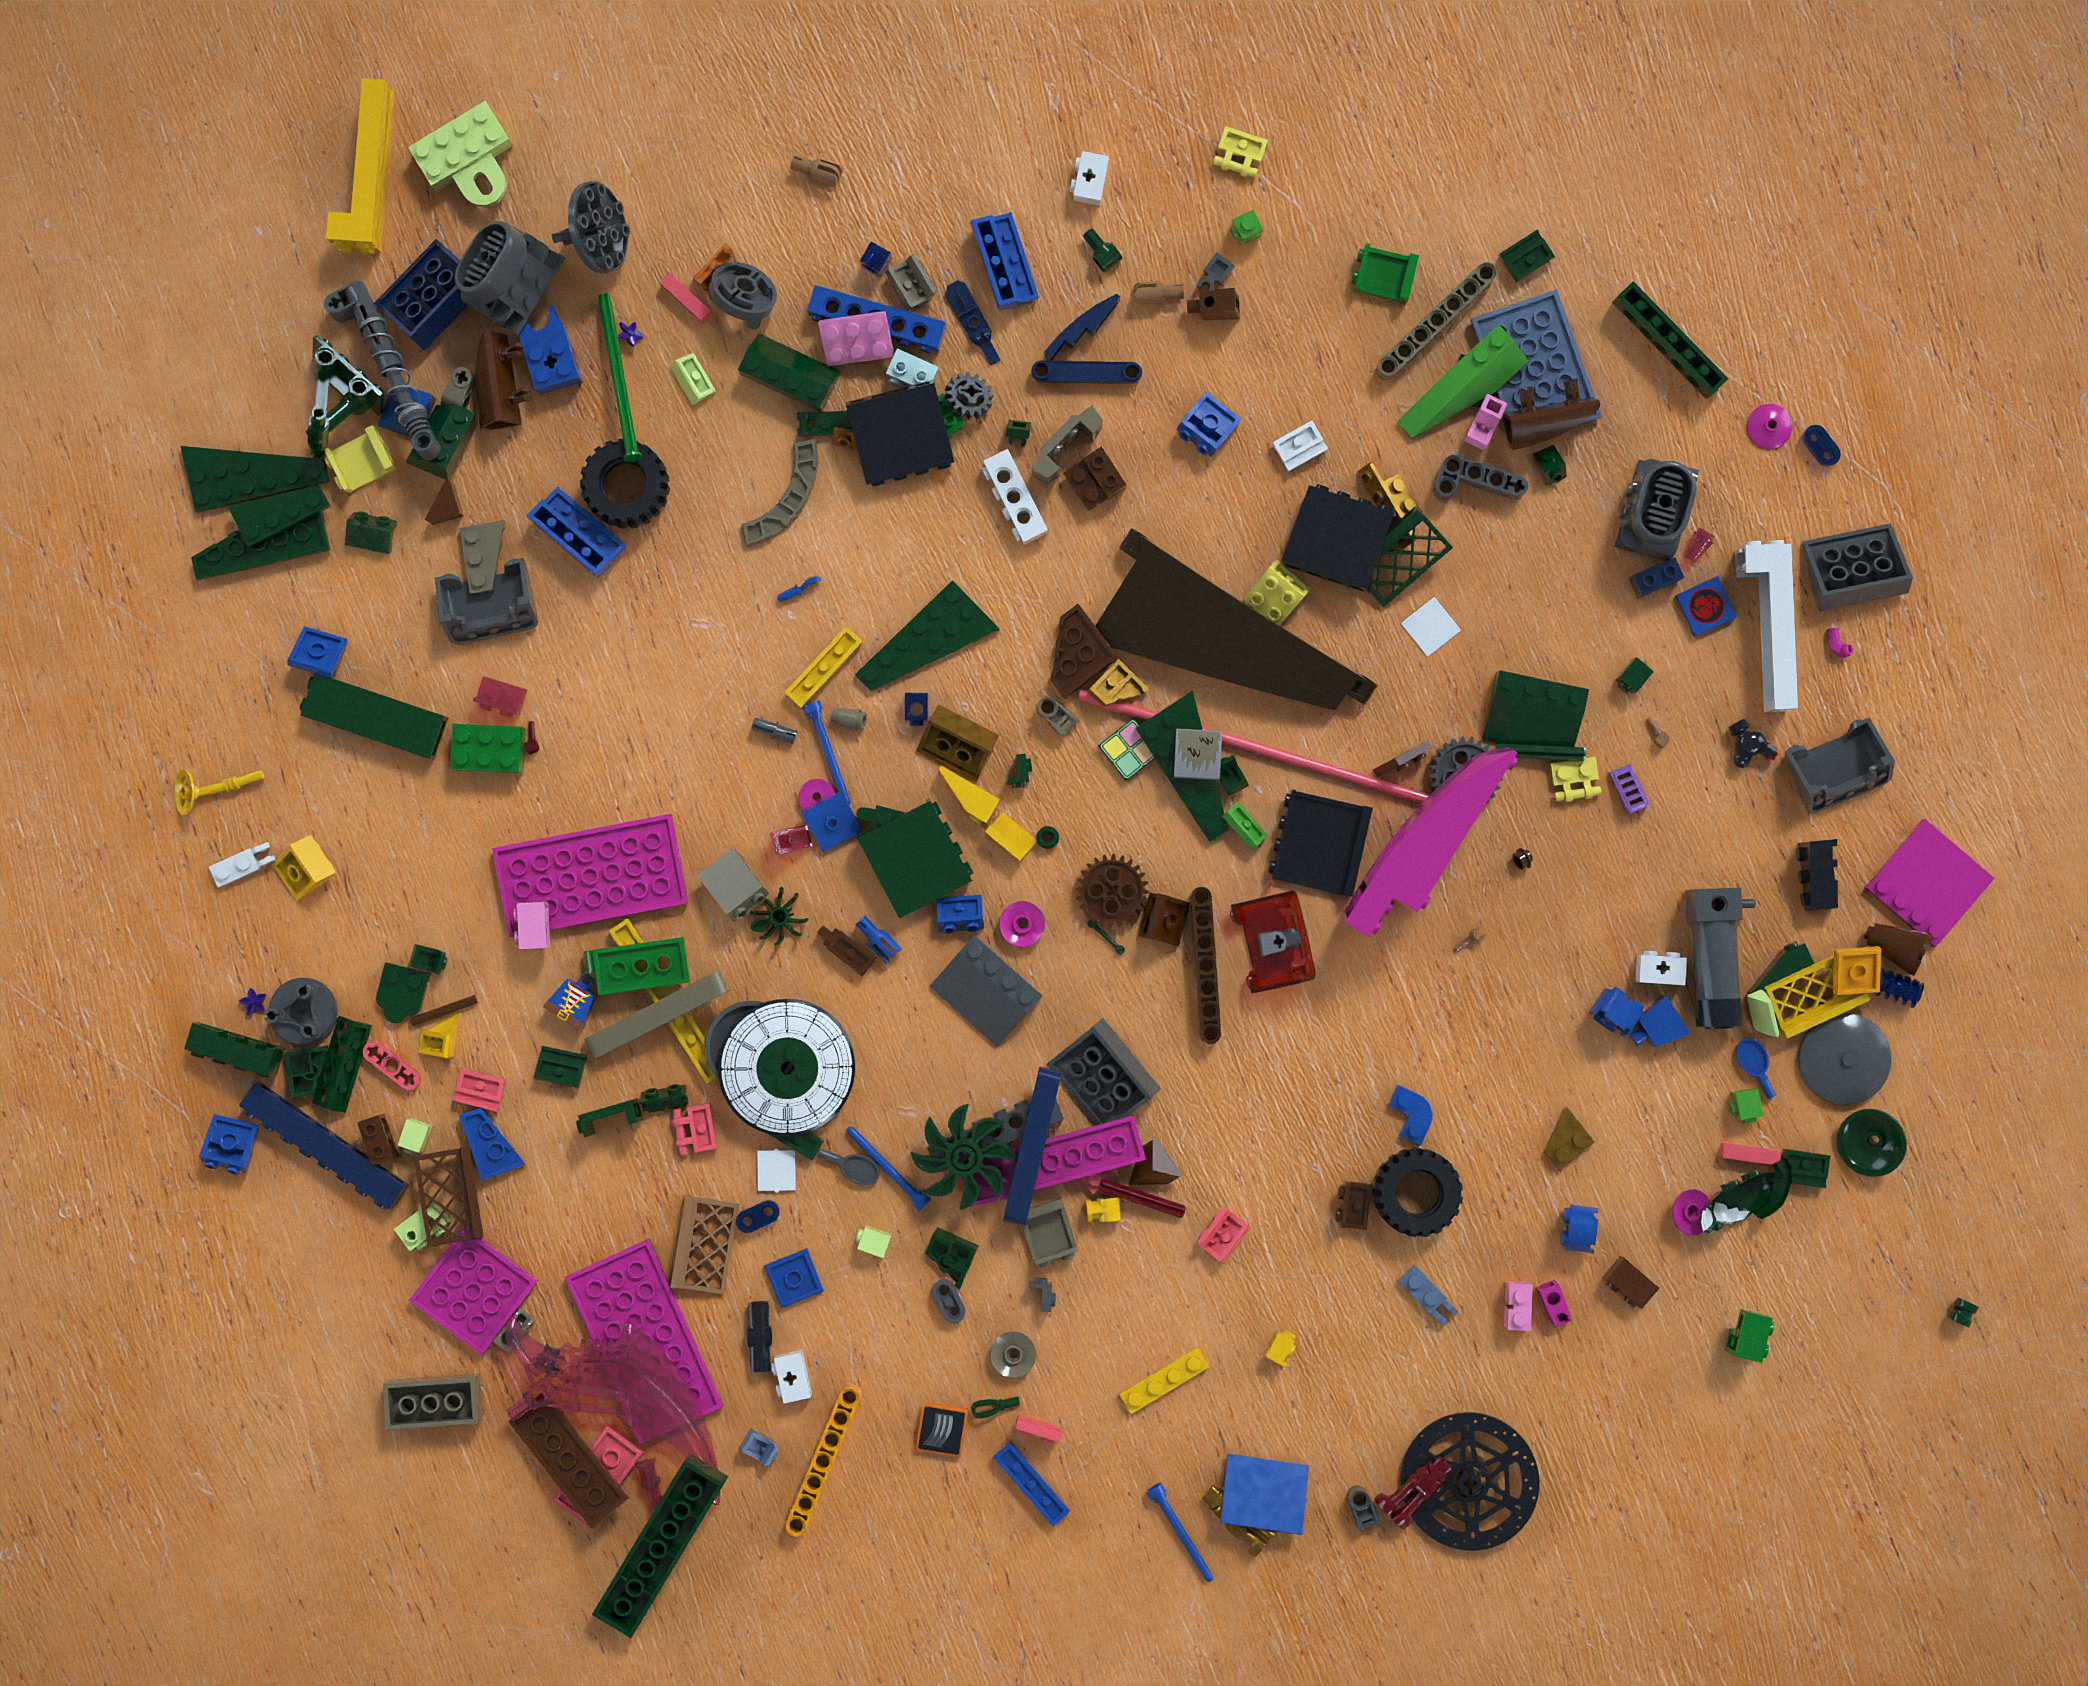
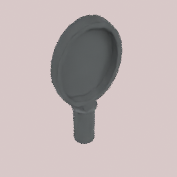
[818,1148,880,1185]

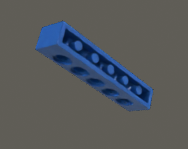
[807,285,946,354]

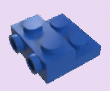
[1176,392,1242,457]
[199,1114,259,1175]

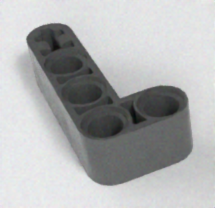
[1433,455,1528,500]

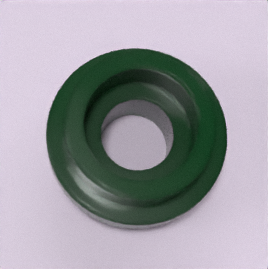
[1036,826,1059,849]

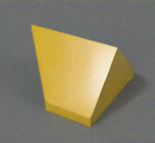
[418,1012,459,1058]

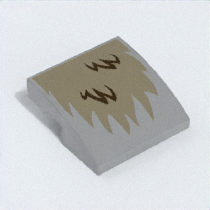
[1174,729,1222,780]

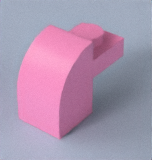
[1464,394,1508,451]

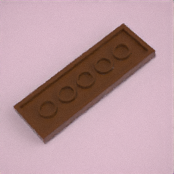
[508,1391,629,1529]

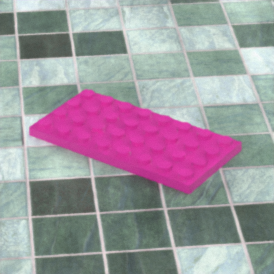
[492,814,689,938]
[565,1239,724,1445]

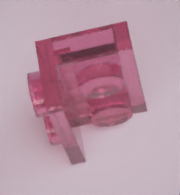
[473,676,528,718]

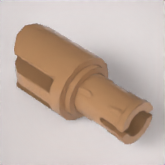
[790,155,843,187]
[1133,281,1184,304]

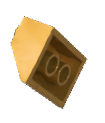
[916,704,999,782]

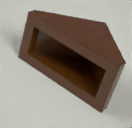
[425,480,464,525]

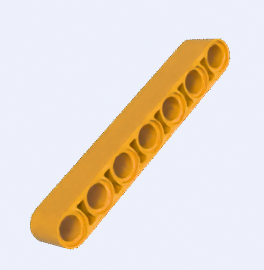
[786,1384,861,1537]

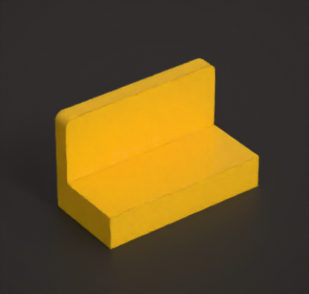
[985,813,1037,861]

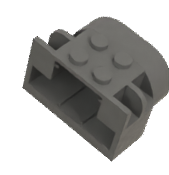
[455,221,565,335]
[1614,459,1699,561]

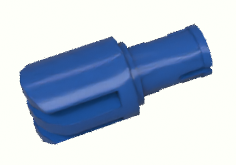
[855,915,902,964]

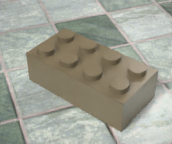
[383,1373,483,1430]

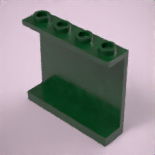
[857,798,973,919]

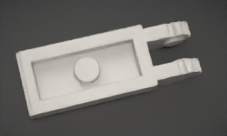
[209,843,276,888]

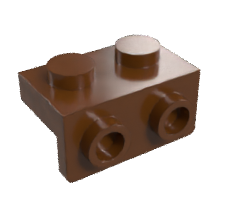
[1335,1181,1372,1230]

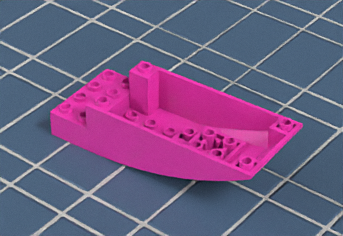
[1342,747,1518,937]

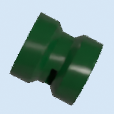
[1947,1297,1979,1328]

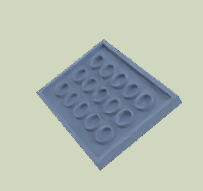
[1470,289,1602,426]

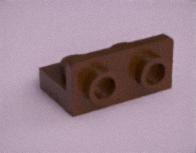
[357,1113,399,1165]

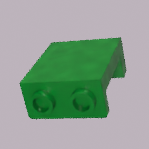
[1351,243,1419,304]

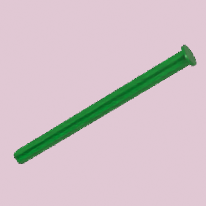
[598,293,642,462]

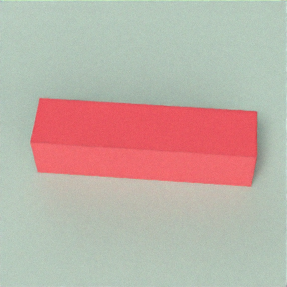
[659,273,712,323]
[1720,1143,1781,1165]

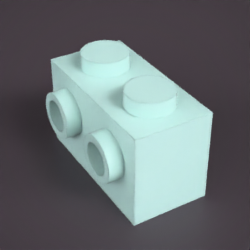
[886,349,939,387]

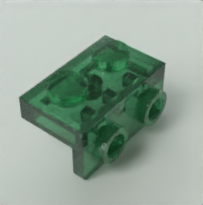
[345,511,397,554]

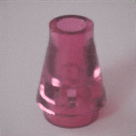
[1684,528,1715,563]

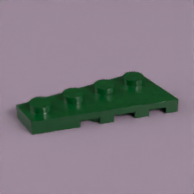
[228,485,331,548]

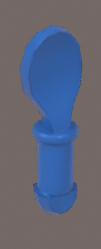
[777,576,821,602]

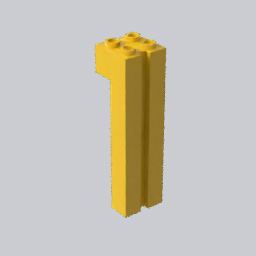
[326,78,394,255]

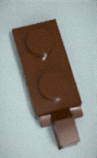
[817,925,876,976]

